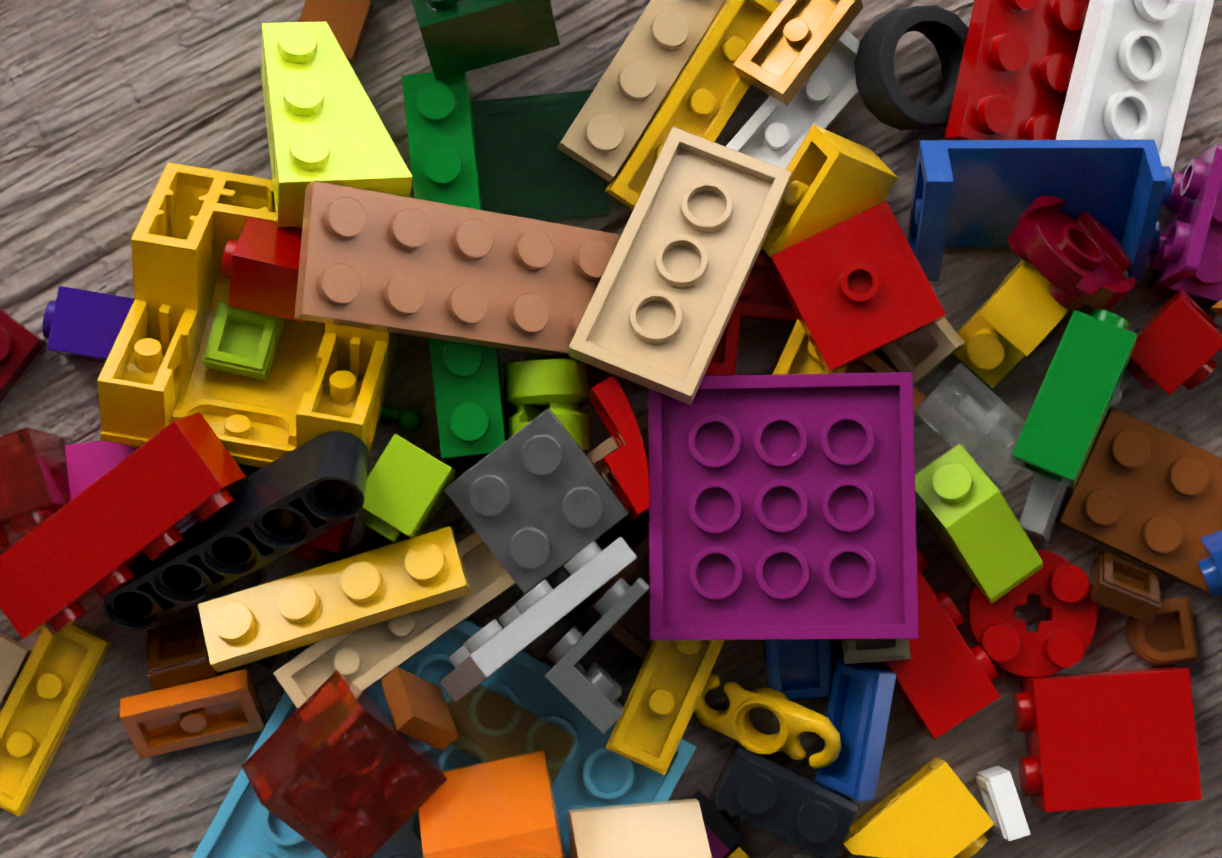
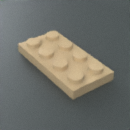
[569,127,792,405]

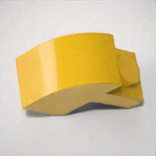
[953,260,1069,388]

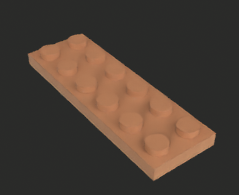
[294,181,621,360]

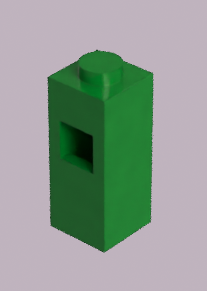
[1011,308,1138,489]

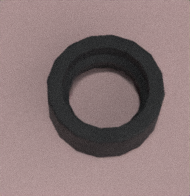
[855,5,969,131]

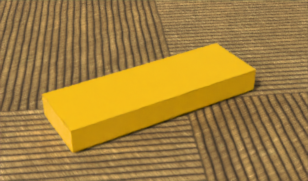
[0,623,112,817]

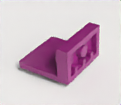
[1146,144,1222,306]

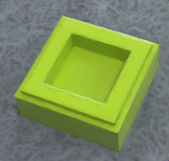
[202,302,284,381]

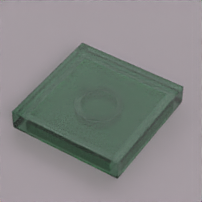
[472,89,609,222]

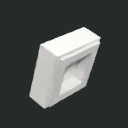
[975,766,1031,841]

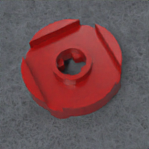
[965,549,1097,677]

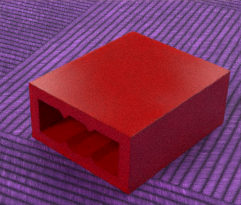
[1013,666,1202,812]

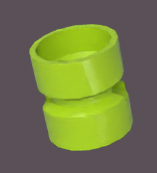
[504,359,591,453]

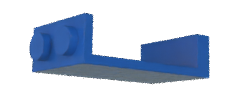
[907,140,1173,281]

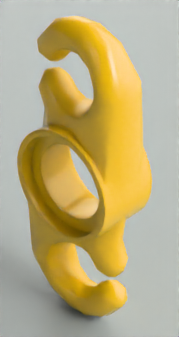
[693,673,841,769]

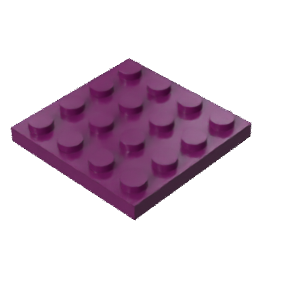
[648,372,919,641]

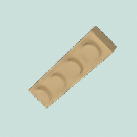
[557,0,725,182]

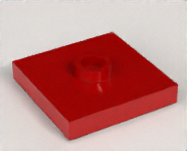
[769,201,946,374]

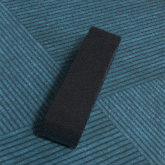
[102,431,369,630]

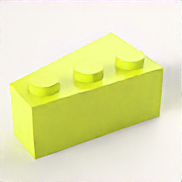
[261,21,413,227]

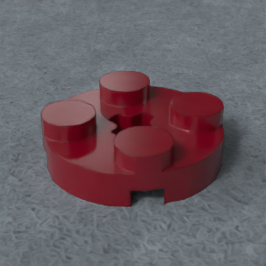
[1008,195,1135,312]

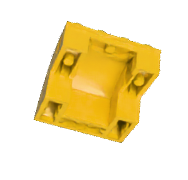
[97,162,398,469]

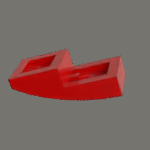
[588,375,650,522]

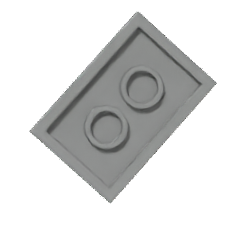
[440,537,637,702]

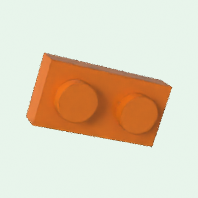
[120,669,265,759]

